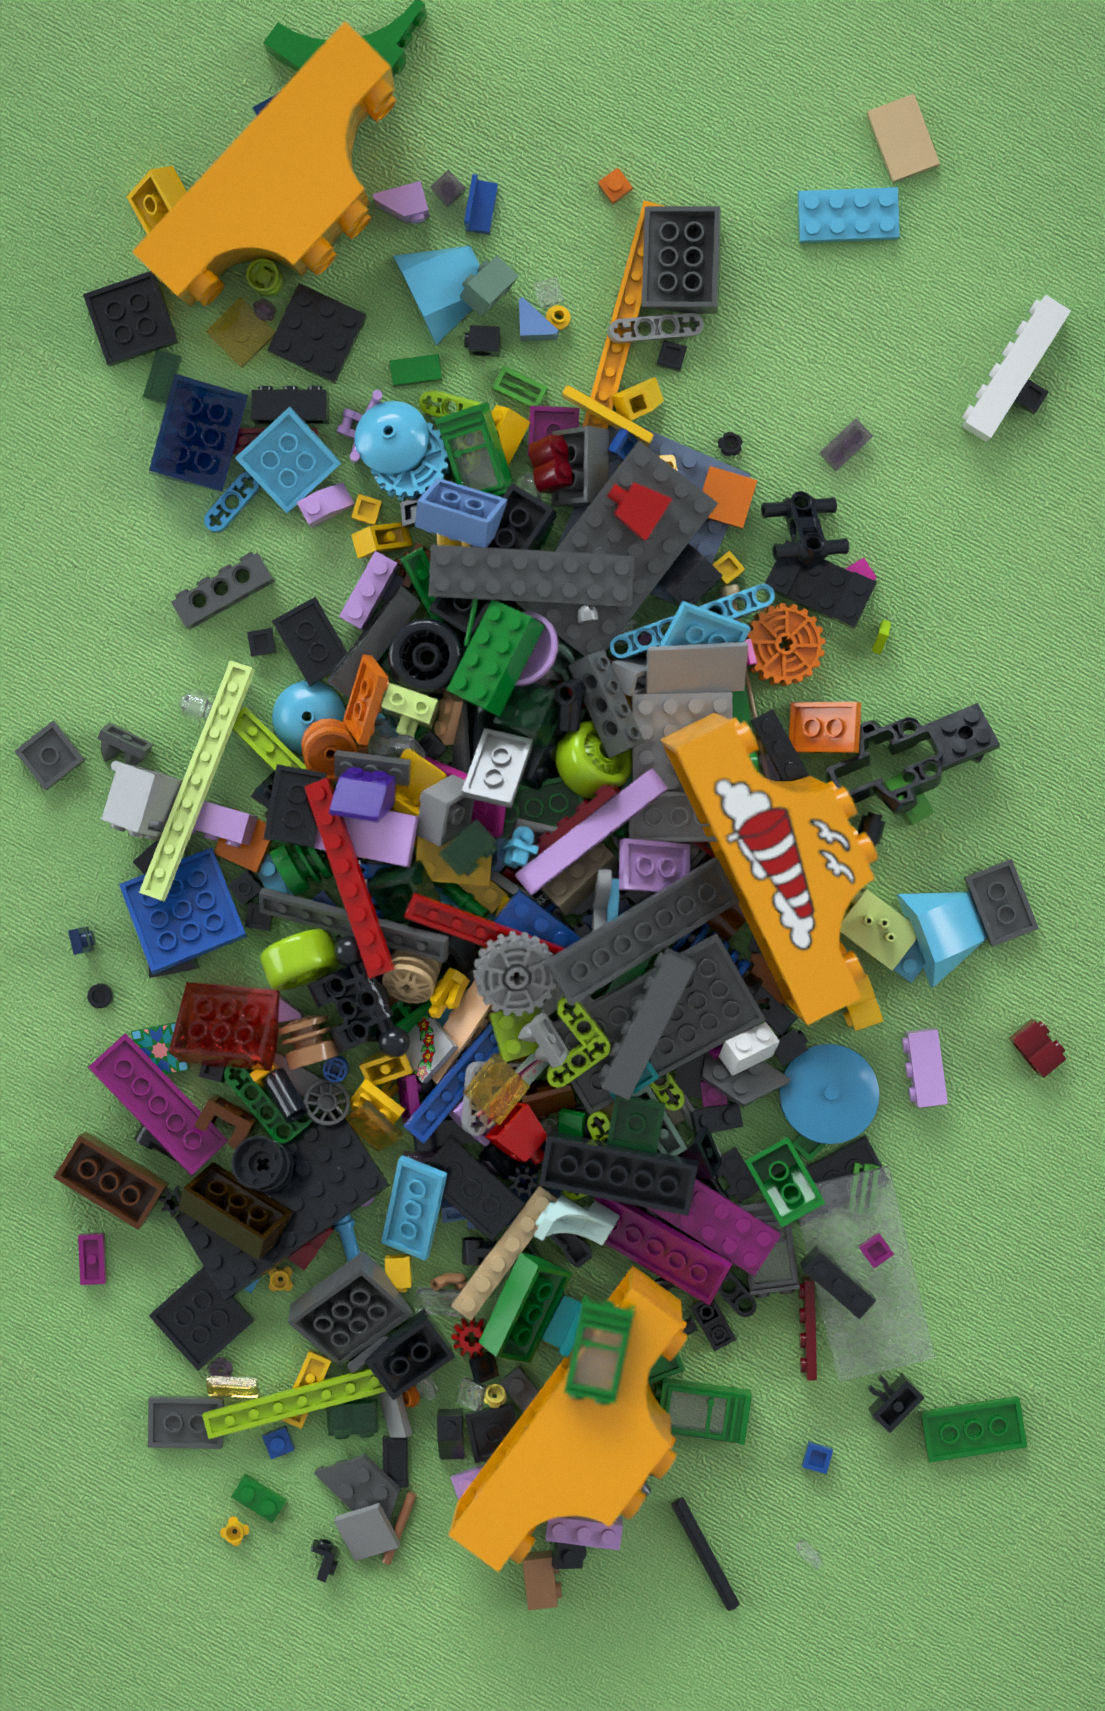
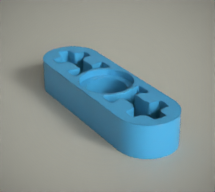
[204,472,261,533]

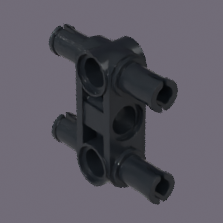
[761,491,849,566]

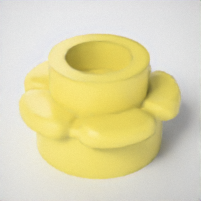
[482,1384,507,1408]

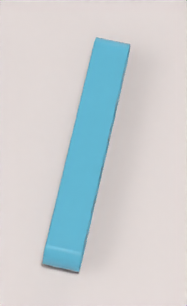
[609,584,775,660]

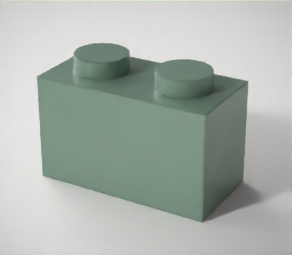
[459,255,519,317]

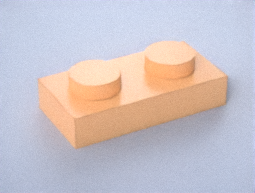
[434,691,463,745]

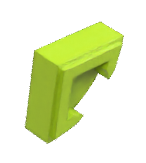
[872,619,891,655]

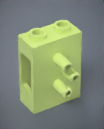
[381,683,439,739]
[840,889,917,971]

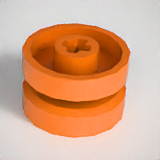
[301,718,358,781]

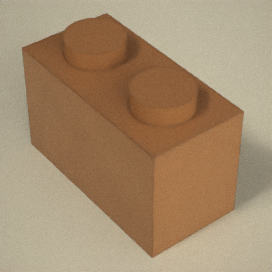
[522,1550,562,1610]

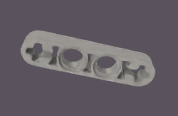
[607,313,704,344]

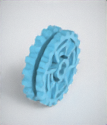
[371,423,451,502]

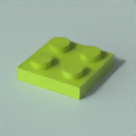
[489,1006,541,1063]

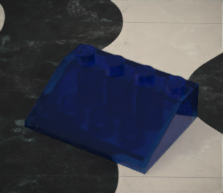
[149,374,248,492]

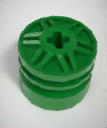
[270,844,333,896]

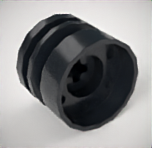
[231,1136,294,1193]

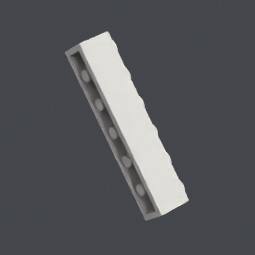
[961,295,1071,442]

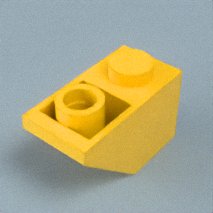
[611,377,664,421]

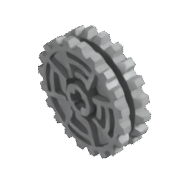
[473,931,557,1016]

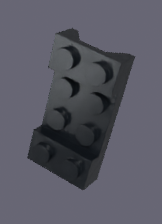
[765,540,877,630]

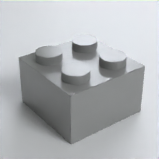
[416,774,475,847]

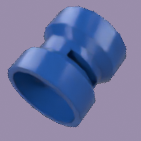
[323,1055,350,1082]

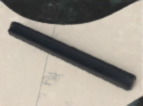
[671,1497,739,1611]

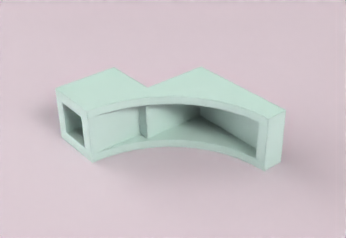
[534,1195,620,1245]

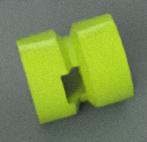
[246,258,284,297]

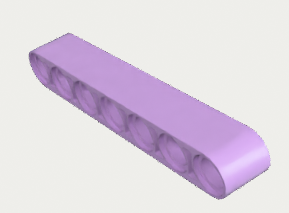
[515,768,668,895]

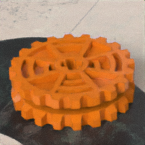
[745,603,825,686]

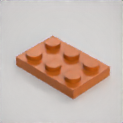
[343,654,389,745]
[789,702,861,753]

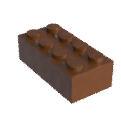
[53,1131,169,1230]

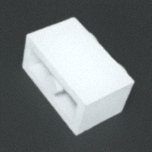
[719,1022,780,1076]

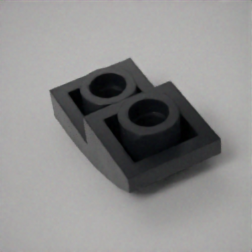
[690,1299,737,1351]

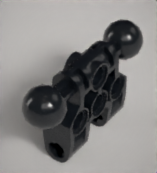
[307,936,410,1058]

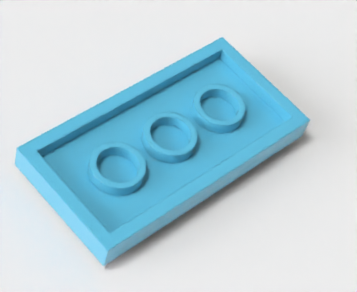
[798,187,900,243]
[381,1155,447,1261]

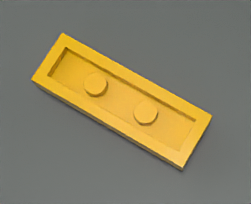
[282,1349,331,1429]

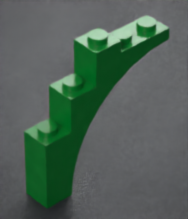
[263,0,427,77]

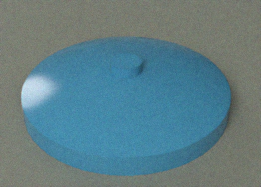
[779,1044,879,1144]

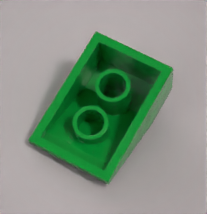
[745,1137,826,1228]

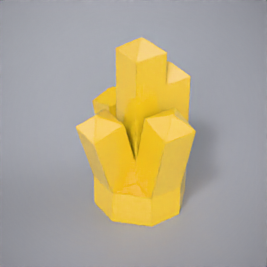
[429,968,470,1018]

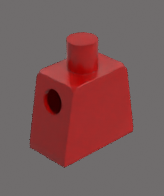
[607,483,672,541]
[485,1102,547,1164]

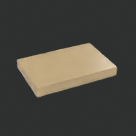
[866,94,940,183]

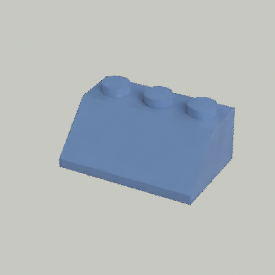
[415,478,507,548]

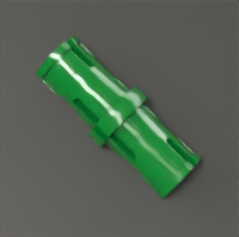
[443,883,490,919]

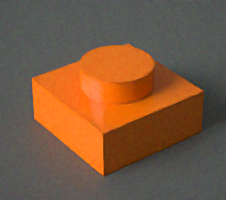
[598,168,633,205]

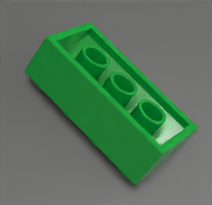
[478,1252,572,1363]

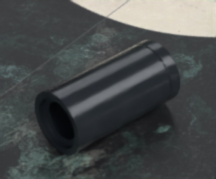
[263,1068,308,1123]

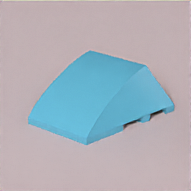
[393,246,480,346]
[896,892,987,988]

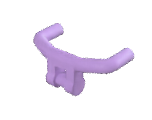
[336,390,382,463]

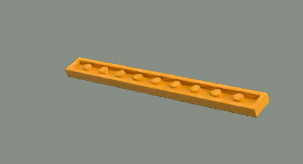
[582,200,663,429]

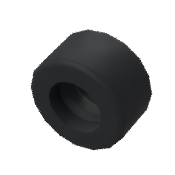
[440,935,479,976]

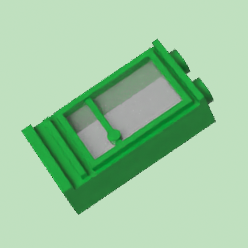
[435,402,514,498]
[564,1295,635,1405]
[655,1378,752,1445]

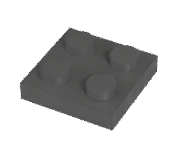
[15,721,85,790]

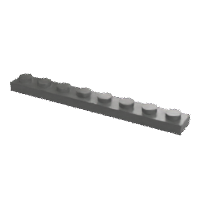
[259,887,449,962]

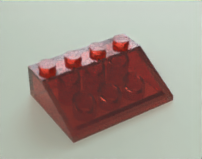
[169,982,280,1071]

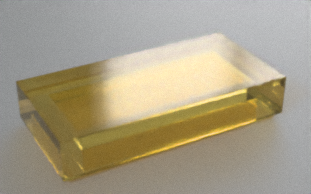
[206,1376,259,1398]

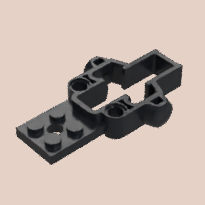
[826,703,1000,815]

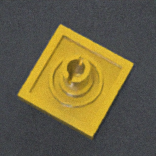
[350,1079,405,1133]

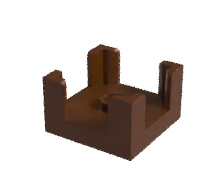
[194,1094,258,1149]

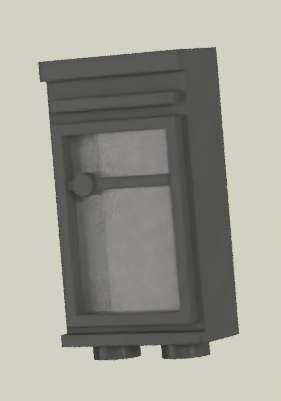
[737,1199,800,1298]

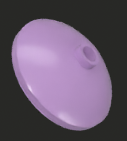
[515,611,558,686]

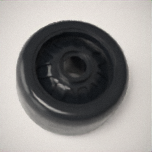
[388,618,466,696]

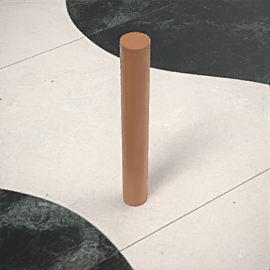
[381,1491,417,1565]

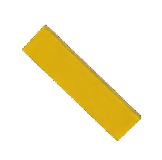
[562,385,654,447]

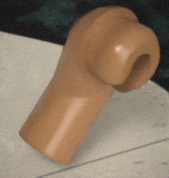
[430,1272,467,1291]

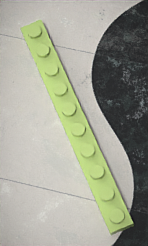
[139,661,255,902]

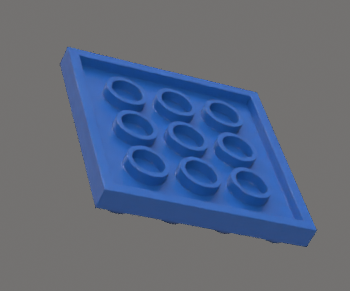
[119,847,247,975]

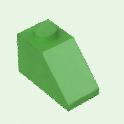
[884,772,935,825]

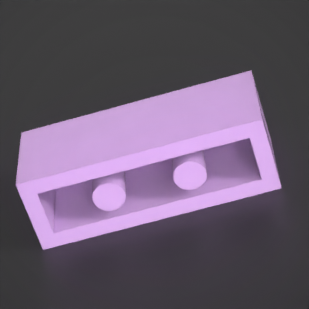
[339,551,400,631]
[192,800,258,848]
[902,1028,948,1108]
[545,1516,623,1550]

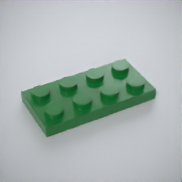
[920,1396,1027,1463]

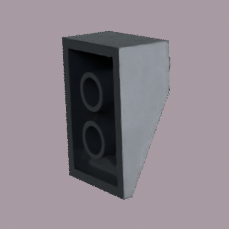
[657,543,723,607]
[365,1309,455,1400]

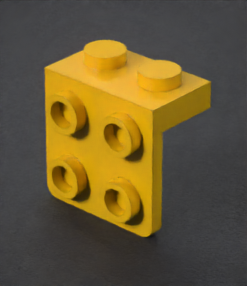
[392,748,447,816]

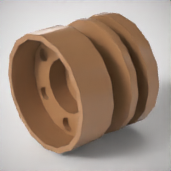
[277,1014,340,1070]

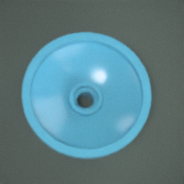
[355,401,429,475]
[272,681,346,754]

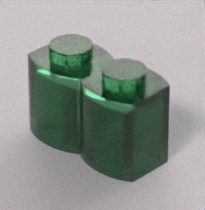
[326,1398,380,1440]

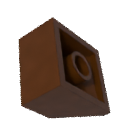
[521,1074,577,1120]

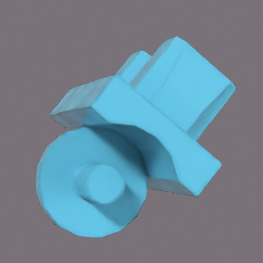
[500,826,538,869]

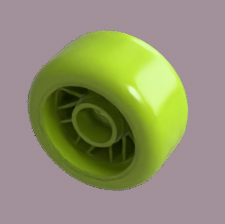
[555,720,632,800]
[260,929,339,991]

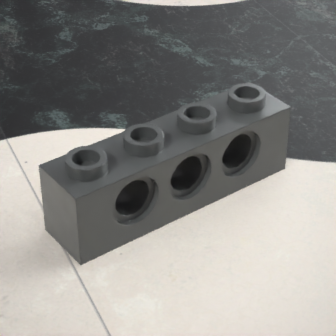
[171,552,275,630]
[569,650,645,758]

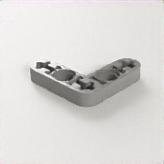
[592,869,612,932]
[461,1061,523,1136]

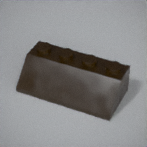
[179,1162,293,1261]

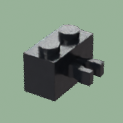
[868,1373,925,1433]

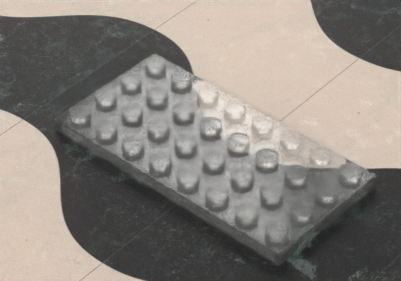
[799,1165,935,1382]

